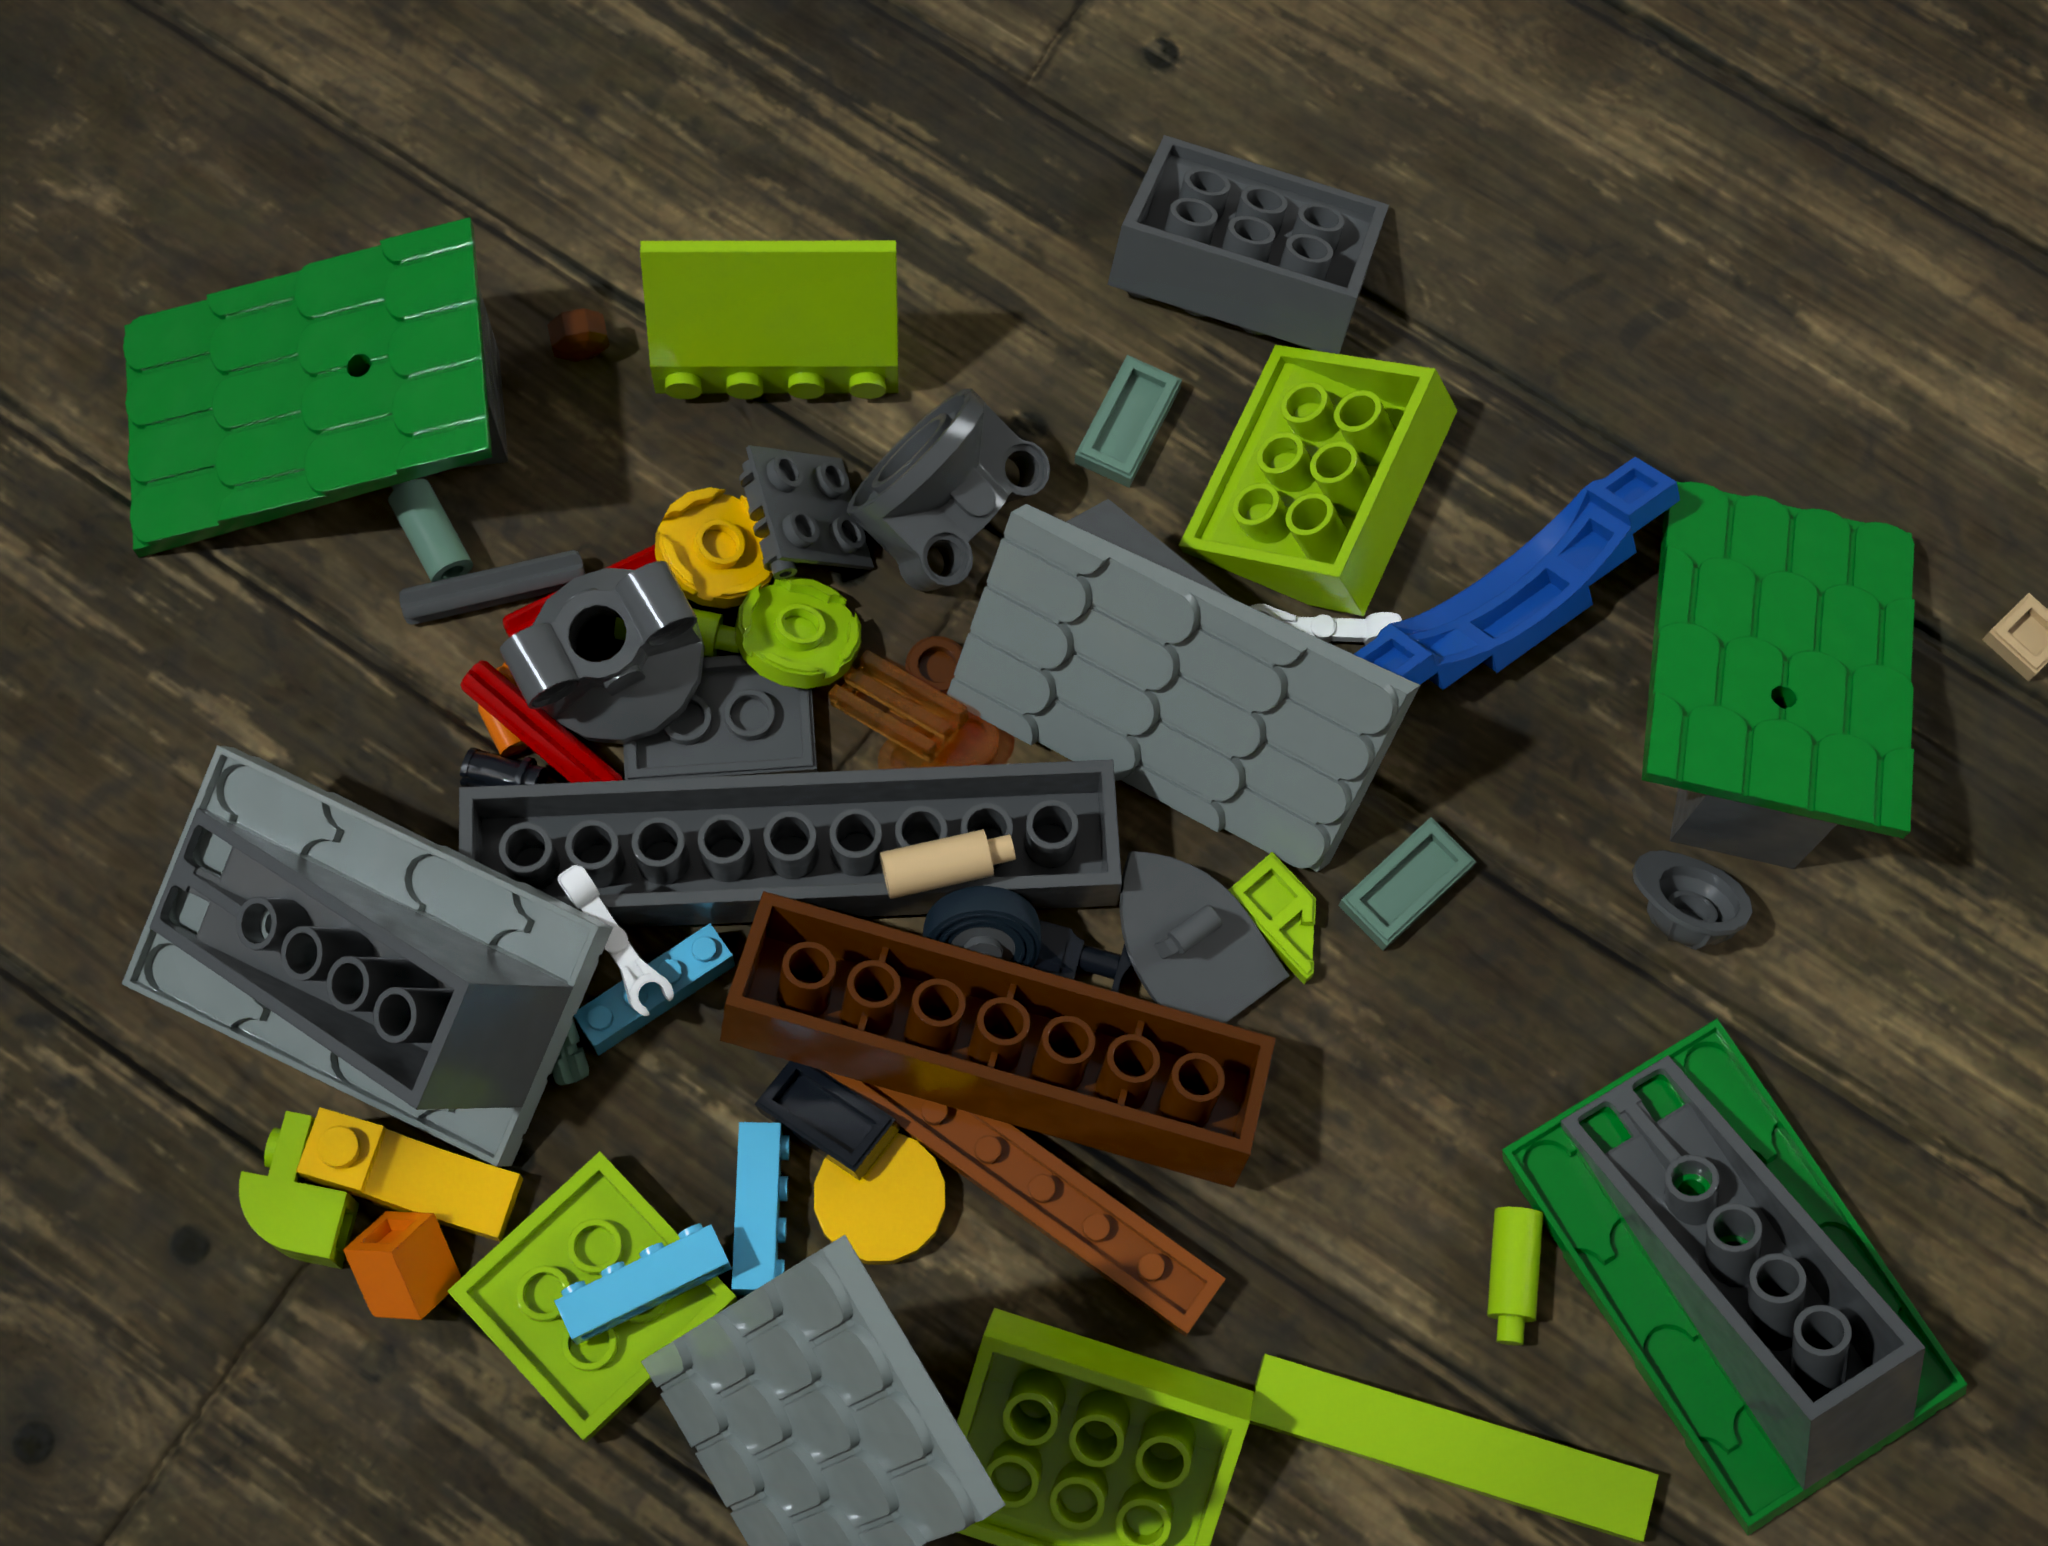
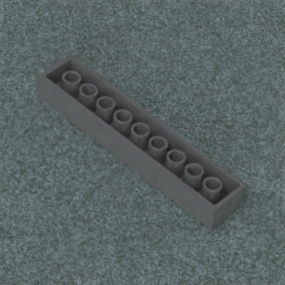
[459,759,1122,928]

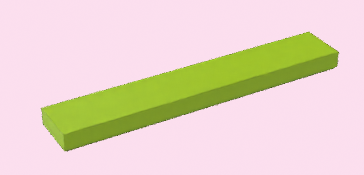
[1250,1354,1659,1543]

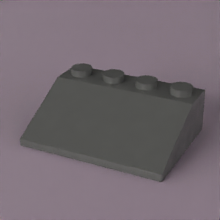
[1107,135,1389,354]

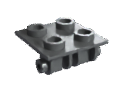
[739,445,874,580]

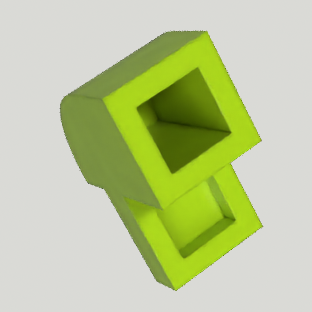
[239,1111,359,1269]

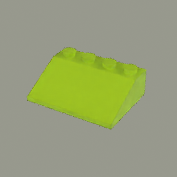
[640,240,899,399]
[1178,345,1457,616]
[957,1308,1254,1546]

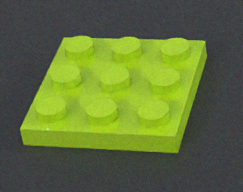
[447,1151,737,1443]

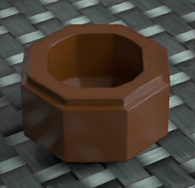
[547,308,610,362]

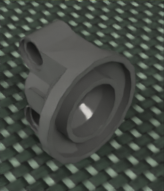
[847,388,1050,592]
[500,561,705,744]

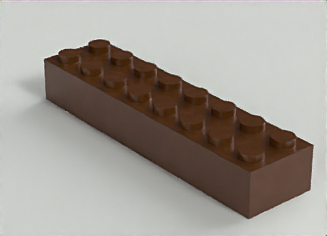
[720,891,1276,1188]

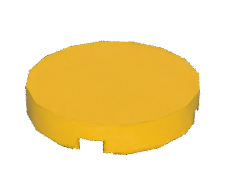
[655,487,773,609]
[814,1133,945,1265]

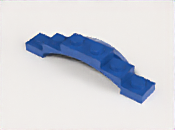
[1354,457,1680,690]

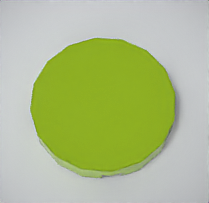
[735,576,861,689]

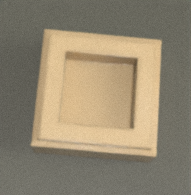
[1982,593,2048,682]

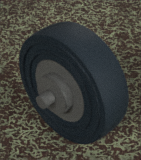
[923,886,1041,968]

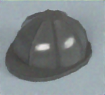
[1632,850,1753,950]

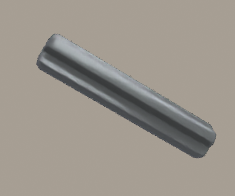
[399,550,585,625]

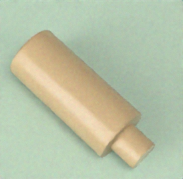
[880,829,1016,899]

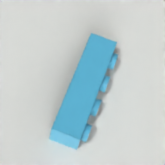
[573,923,735,1056]
[731,1122,790,1296]
[554,1223,732,1345]

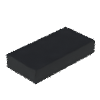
[755,1061,901,1181]

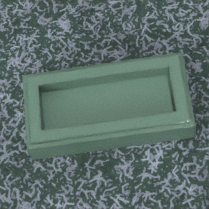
[1074,355,1182,488]
[1338,817,1476,951]

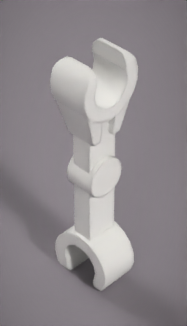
[1250,604,1402,645]
[557,865,674,1017]

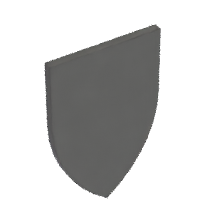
[1120,851,1289,1023]

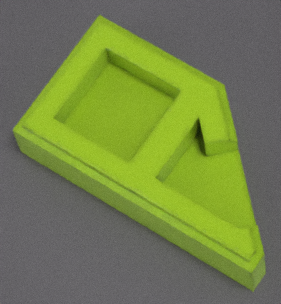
[1228,852,1316,984]

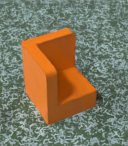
[343,1211,461,1320]

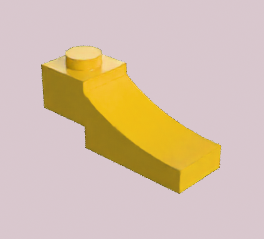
[296,1107,523,1242]

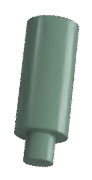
[388,479,473,582]

